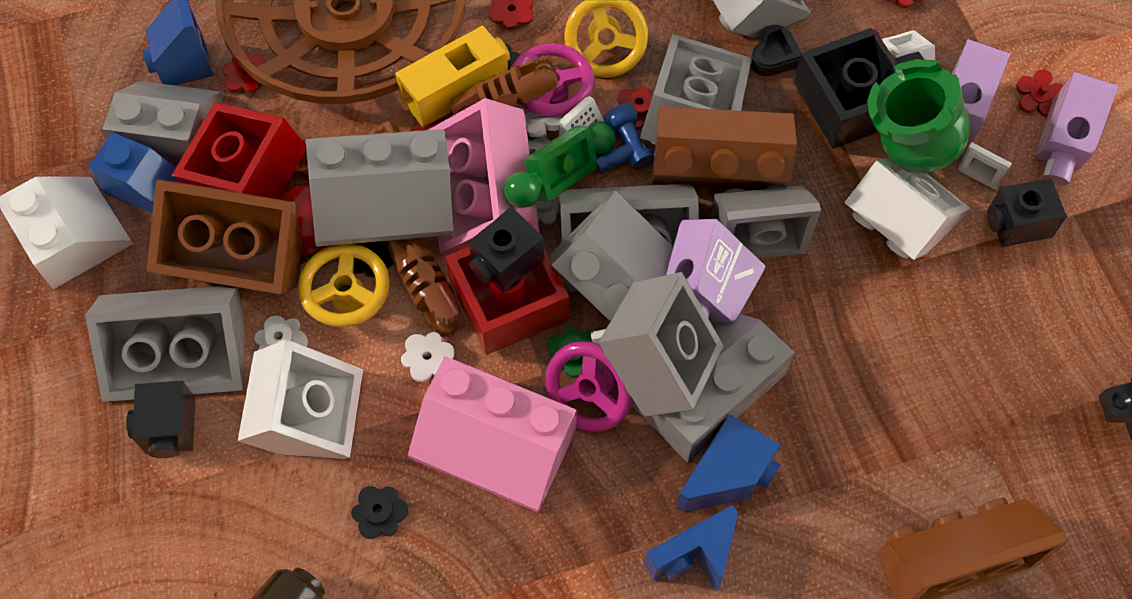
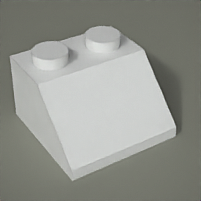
[844,158,971,260]
[0,177,133,289]
[238,339,363,459]

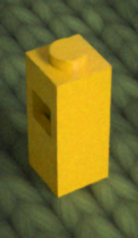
[395,25,510,127]

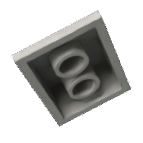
[640,34,752,145]

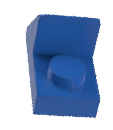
[644,505,738,591]

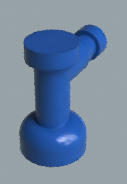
[596,103,654,174]

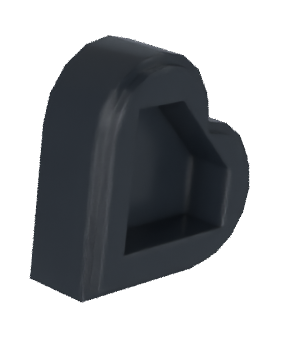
[751,25,801,77]

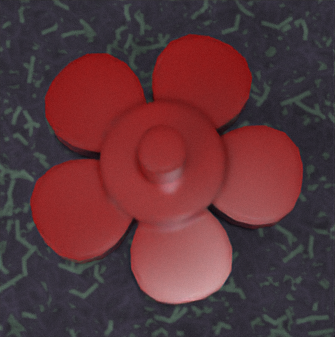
[1016,69,1063,117]

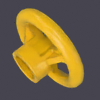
[564,0,648,78]
[298,244,390,327]

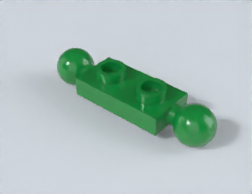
[504,121,616,208]

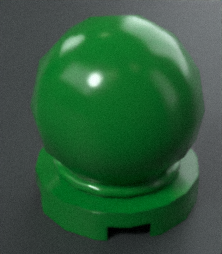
[867,59,971,174]

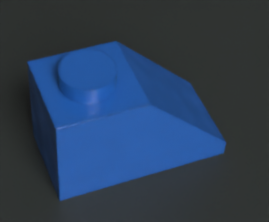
[143,0,214,85]
[88,132,179,214]
[676,415,781,513]

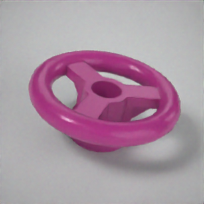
[512,43,594,117]
[546,341,633,432]

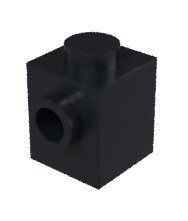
[987,178,1067,247]
[469,206,545,293]
[126,380,195,458]

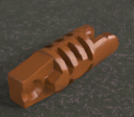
[451,55,558,115]
[387,238,460,339]

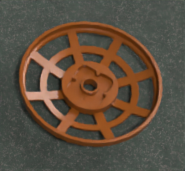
[215,0,466,104]

